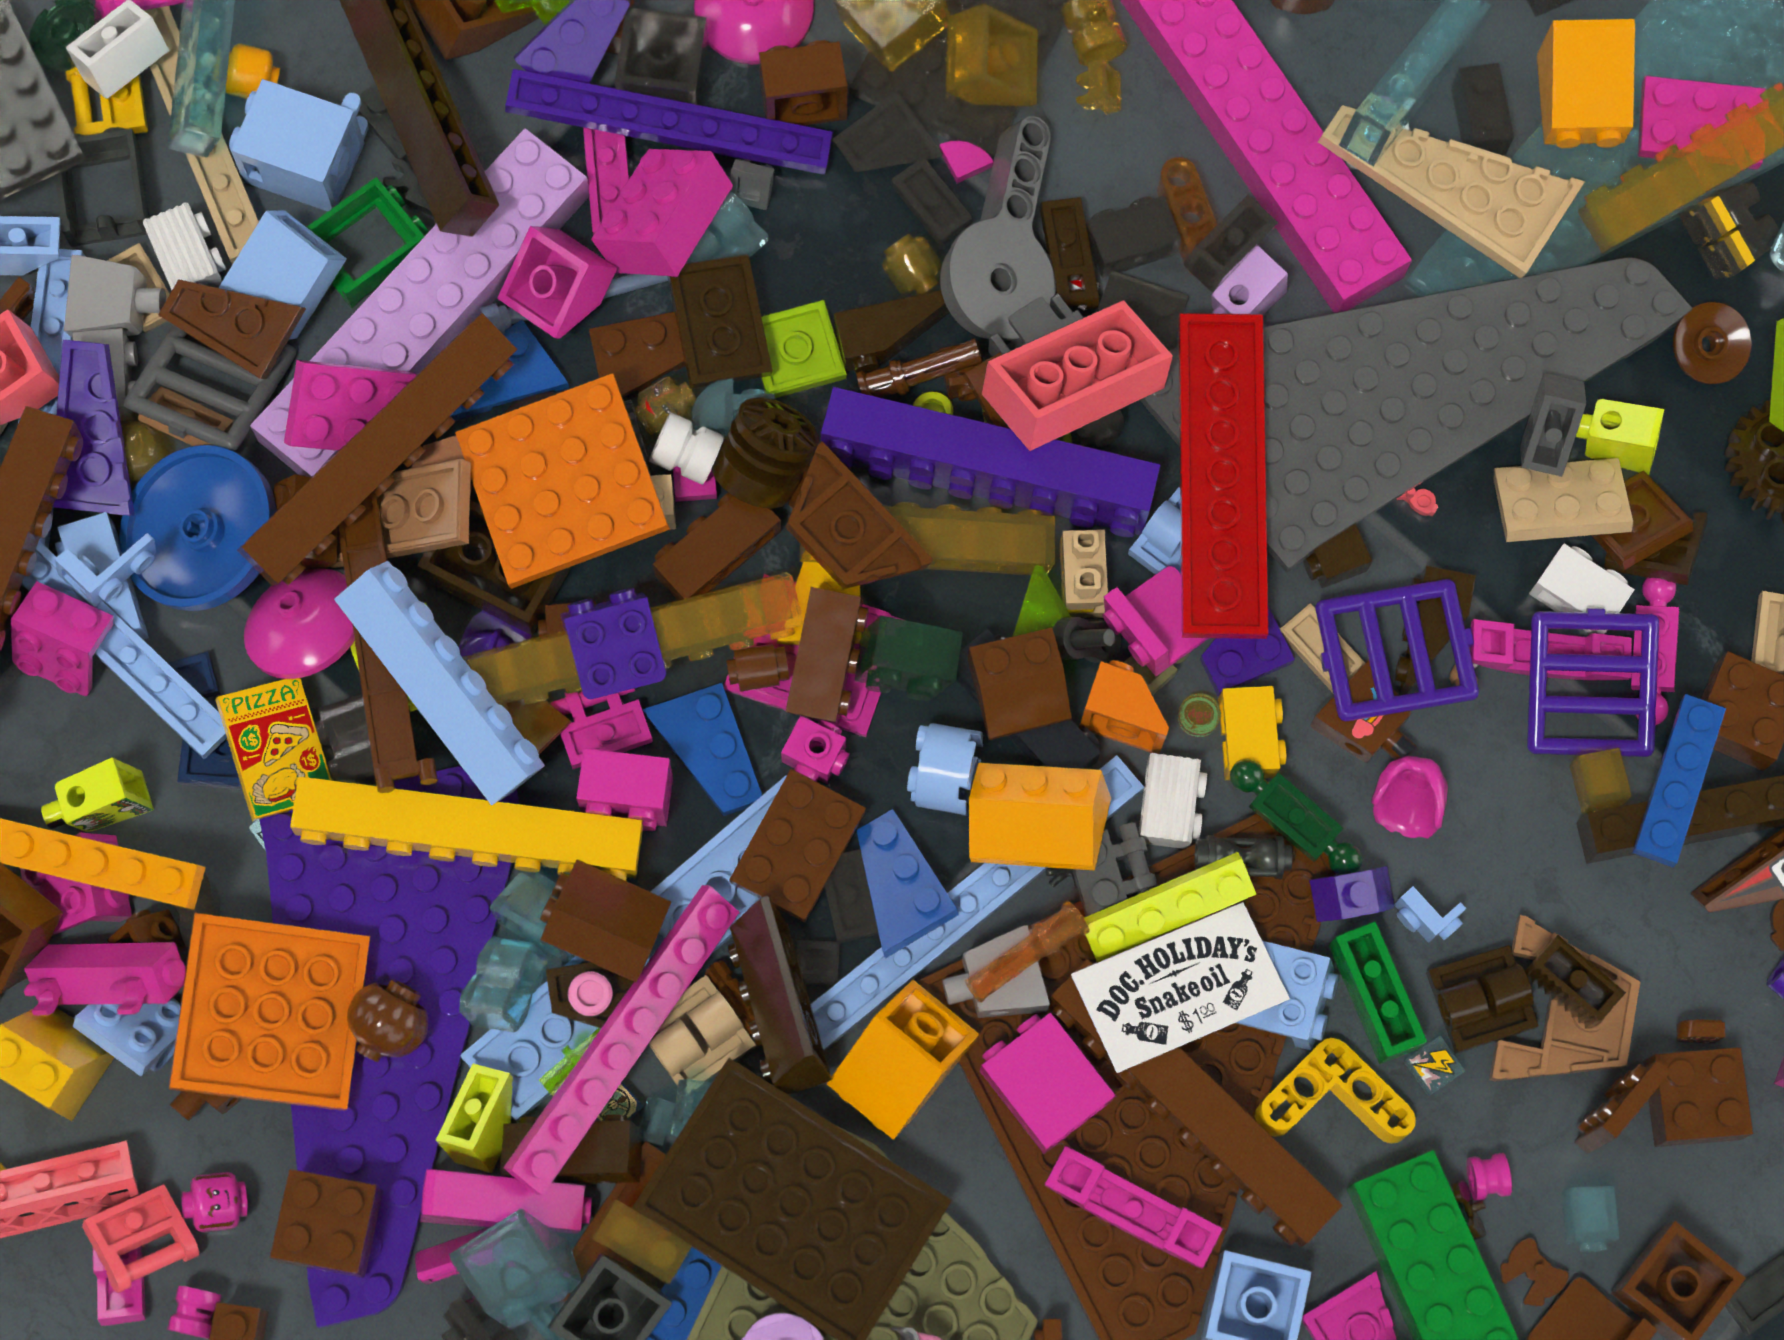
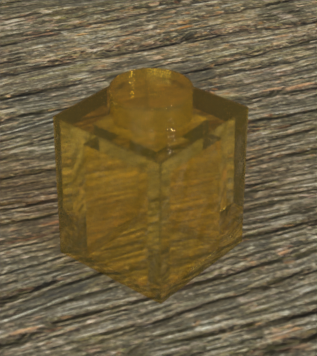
[1569,748,1632,813]

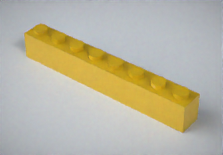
[290,776,643,881]

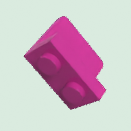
[1102,566,1209,677]
[11,581,113,696]
[20,833,132,936]

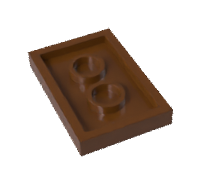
[729,769,866,922]
[1574,1060,1672,1154]

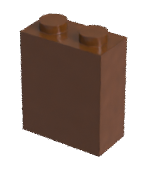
[539,859,672,983]

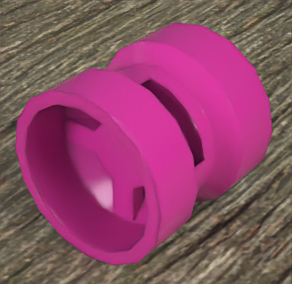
[167,1286,222,1339]

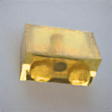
[589,1200,692,1284]

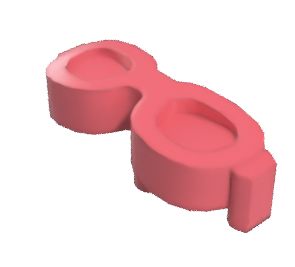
[1396,488,1438,516]

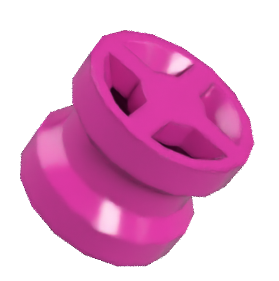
[1466,1153,1512,1201]

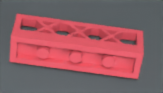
[0,1141,140,1238]

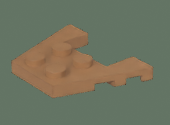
[1489,915,1640,1081]

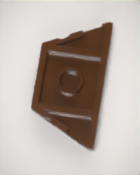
[785,441,933,589]

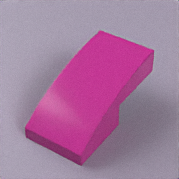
[93,1246,146,1326]

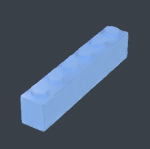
[334,561,545,805]

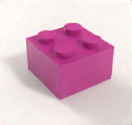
[577,748,673,831]

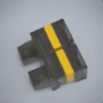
[1677,182,1780,279]

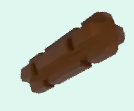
[705,960,755,1039]

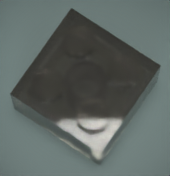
[615,7,708,105]

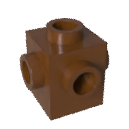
[107,909,188,954]

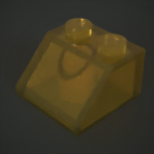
[946,3,1038,106]

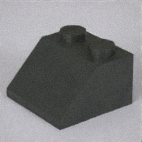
[547,1253,672,1340]

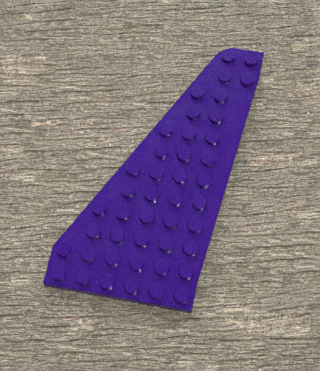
[259,765,520,1329]

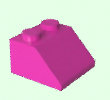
[497,226,617,339]

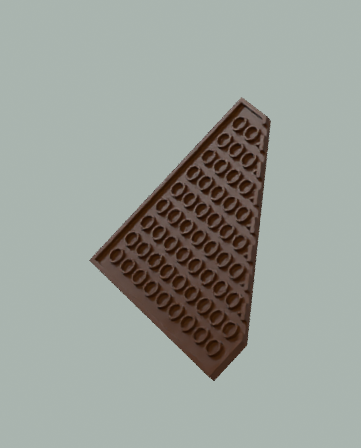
[918,814,1336,1340]

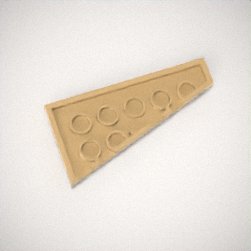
[1318,105,1585,278]

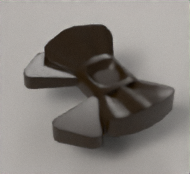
[1451,1180,1486,1240]

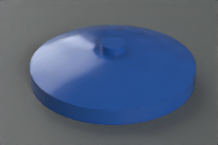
[119,445,277,611]

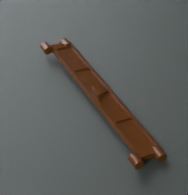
[329,458,438,793]

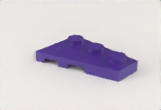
[514,0,630,83]

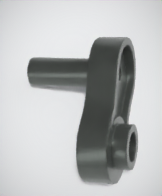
[1053,617,1121,663]

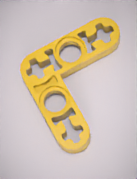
[1255,1038,1416,1144]

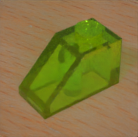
[1013,565,1071,637]

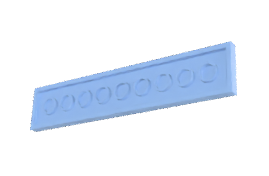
[460,775,787,1123]

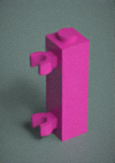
[24,942,186,1015]

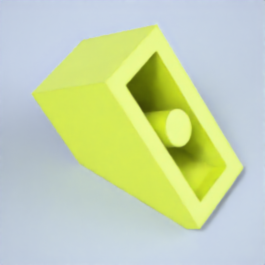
[436,1063,513,1173]

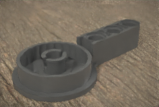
[940,116,1056,341]

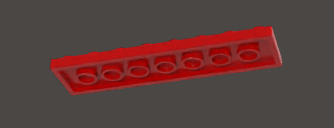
[1178,313,1268,639]

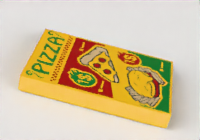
[215,678,332,821]

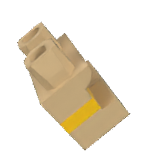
[1059,530,1108,618]

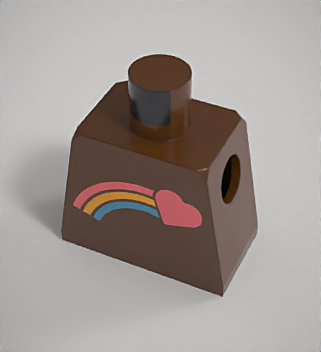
[1310,660,1417,763]

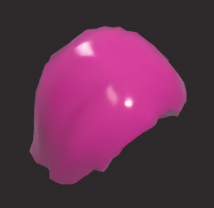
[1371,756,1448,839]

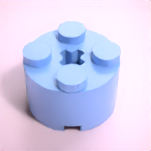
[907,723,983,816]

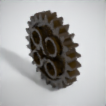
[1724,400,1784,524]

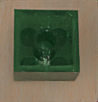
[854,616,963,701]

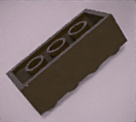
[728,896,832,1095]

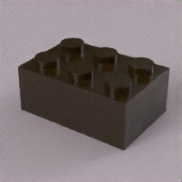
[417,500,572,636]

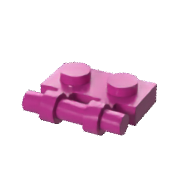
[550,689,653,769]

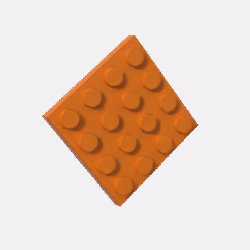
[455,373,670,589]
[169,913,370,1111]

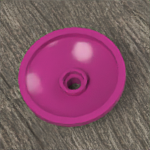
[694,0,814,64]
[244,568,355,679]

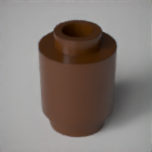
[726,644,789,692]

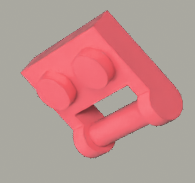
[82,1184,199,1293]

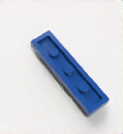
[1632,694,1726,867]

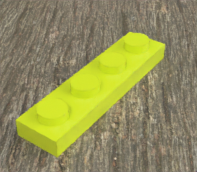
[1079,852,1256,963]

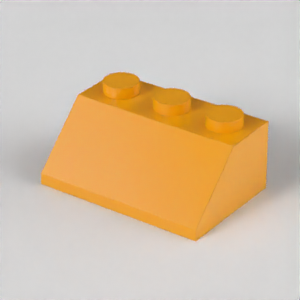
[969,763,1111,871]

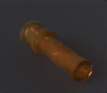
[965,901,1090,1003]

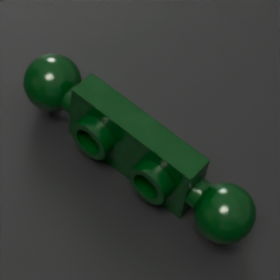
[1230,759,1363,875]

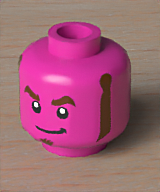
[182,1172,247,1232]

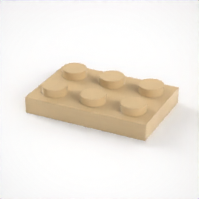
[1494,458,1633,542]

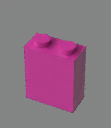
[980,1012,1116,1154]

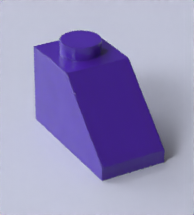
[1310,866,1395,922]

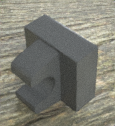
[727,159,775,210]

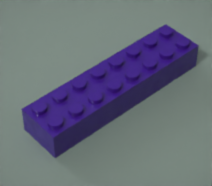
[821,387,1160,537]

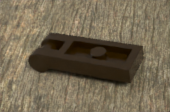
[1039,197,1099,310]

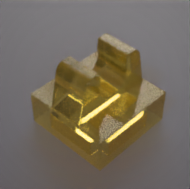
[1076,59,1121,114]

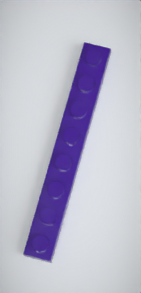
[505,69,832,175]

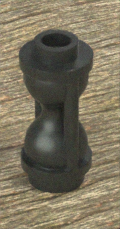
[1194,835,1292,879]

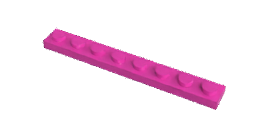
[504,885,740,1196]

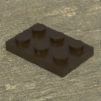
[667,254,773,389]

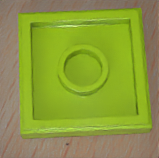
[761,300,847,399]

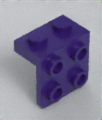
[560,588,666,699]

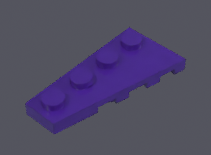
[53,339,135,516]

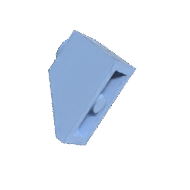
[0,216,61,275]

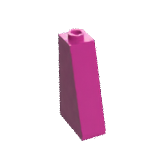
[420,1169,592,1234]

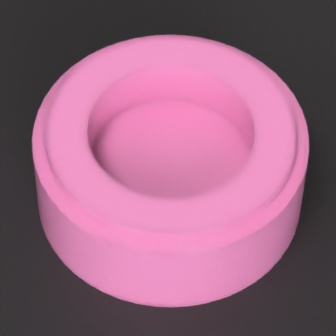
[568,972,613,1016]

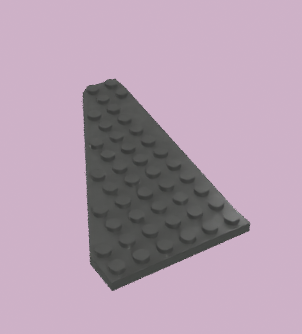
[1140,258,1693,573]

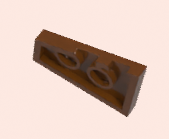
[158,279,306,379]

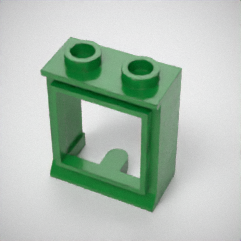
[307,177,428,309]

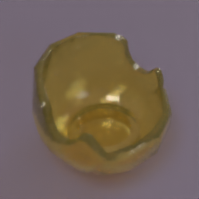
[121,421,173,484]

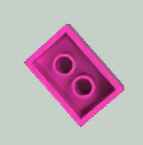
[592,149,733,277]

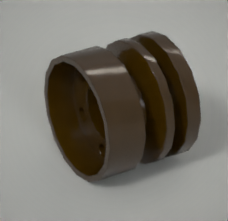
[712,397,819,509]

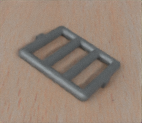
[124,325,296,451]

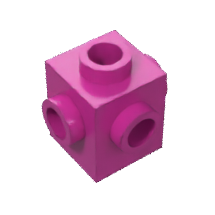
[781,715,850,784]

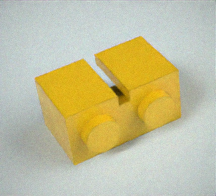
[1218,686,1286,780]

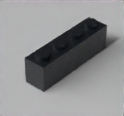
[948,629,1101,769]

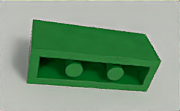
[1329,921,1427,1065]

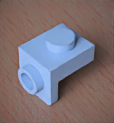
[1394,886,1466,943]

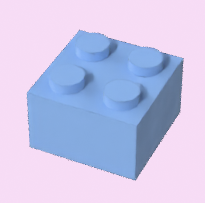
[1201,1251,1311,1340]

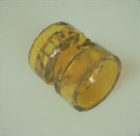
[1061,0,1128,66]

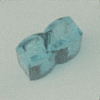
[459,937,548,1032]

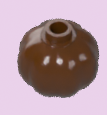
[347,978,428,1062]

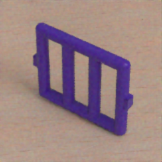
[1315,579,1479,721]
[1527,608,1659,761]

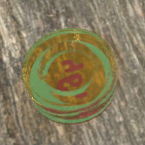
[1178,693,1221,737]

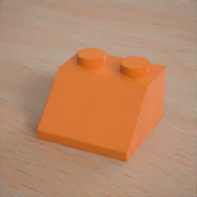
[1079,660,1169,754]

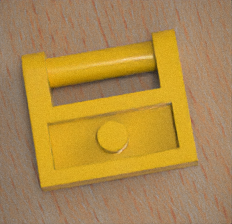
[65,66,148,136]

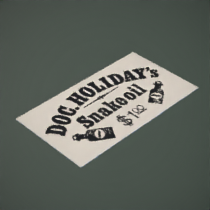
[1071,902,1290,1073]

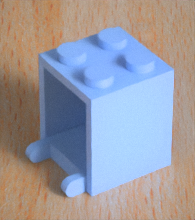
[229,79,369,211]

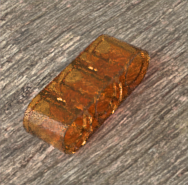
[1157,157,1225,278]

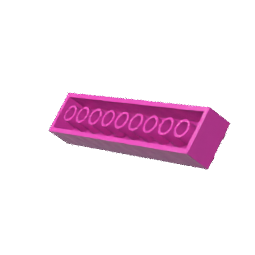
[1120,0,1412,314]

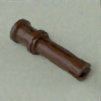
[856,338,983,398]

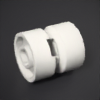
[649,412,724,485]

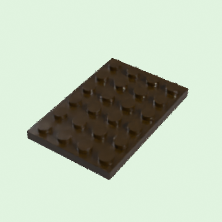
[632,1057,952,1340]

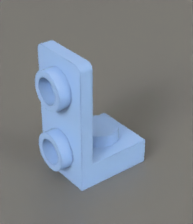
[55,533,156,607]

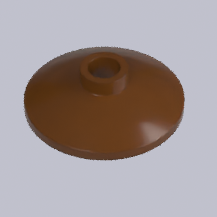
[1673,302,1751,384]

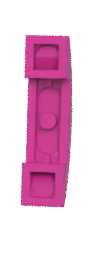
[1471,619,1632,680]
[1045,1146,1223,1269]

